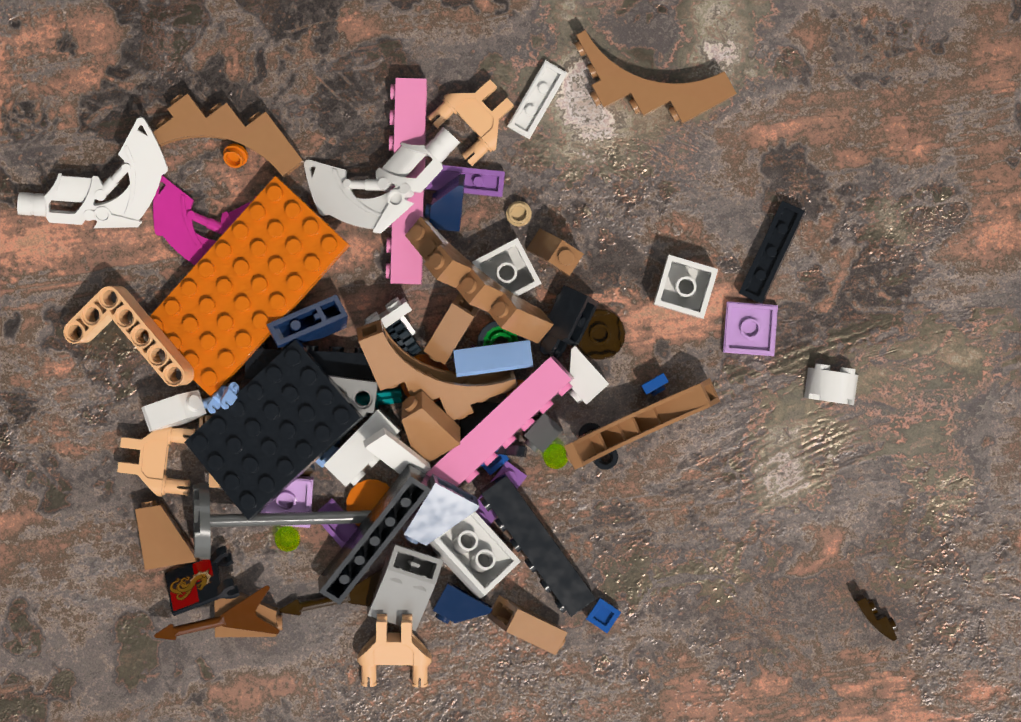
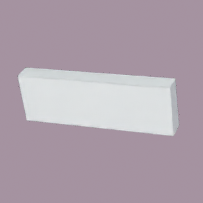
[507,60,567,139]
[363,428,431,474]

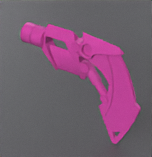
[153,175,257,265]

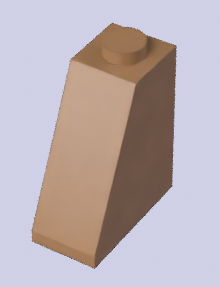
[526,229,584,278]
[424,293,480,364]
[401,391,460,462]
[135,500,199,570]
[214,592,283,637]
[488,595,568,655]

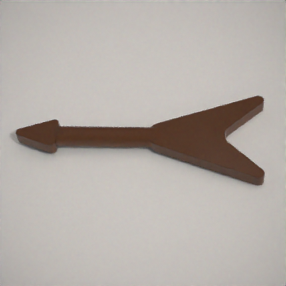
[154,585,280,640]

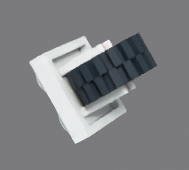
[363,297,421,356]

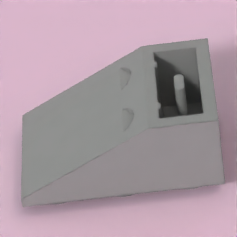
[367,542,444,631]

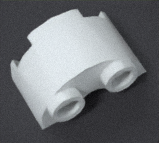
[804,363,858,405]

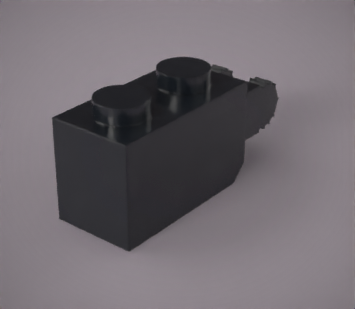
[540,285,599,359]

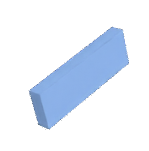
[453,340,533,377]

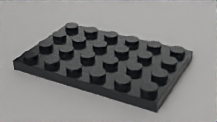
[184,340,363,520]

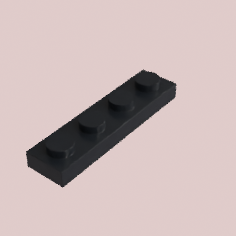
[739,201,806,305]

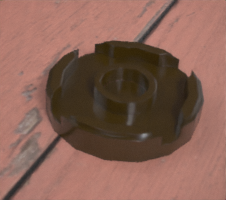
[577,309,625,360]

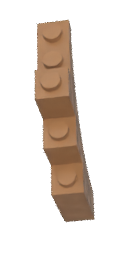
[574,30,737,125]
[145,93,304,178]
[405,216,554,343]
[356,319,519,420]
[564,378,720,470]

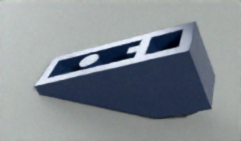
[267,294,348,348]

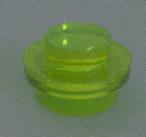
[543,443,568,469]
[275,526,300,552]

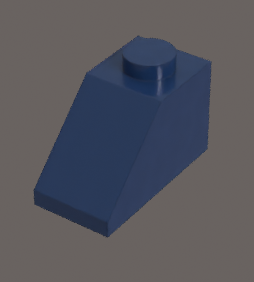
[425,174,465,232]
[433,582,493,624]

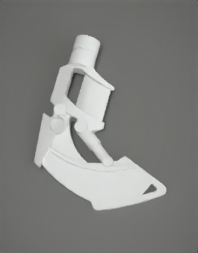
[17,117,168,228]
[304,127,460,233]

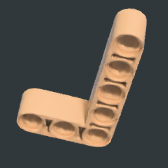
[63,286,194,387]

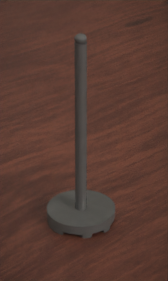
[193,482,372,560]

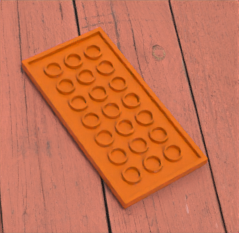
[144,176,350,397]

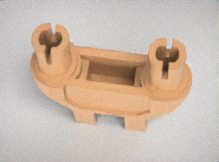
[427,80,514,166]
[117,426,196,497]
[357,614,432,688]

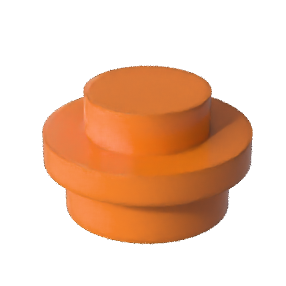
[223,143,248,168]

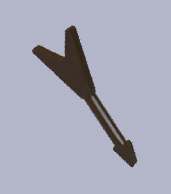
[280,568,383,616]

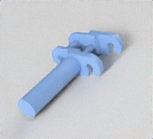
[202,382,239,414]

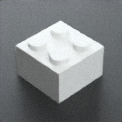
[472,238,542,296]
[653,255,718,319]

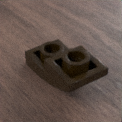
[854,595,899,641]

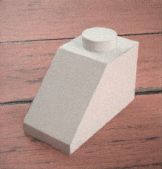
[569,346,609,404]
[142,390,207,432]

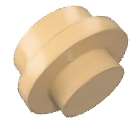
[506,201,532,227]

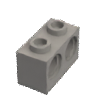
[328,375,378,417]

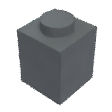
[524,413,563,453]

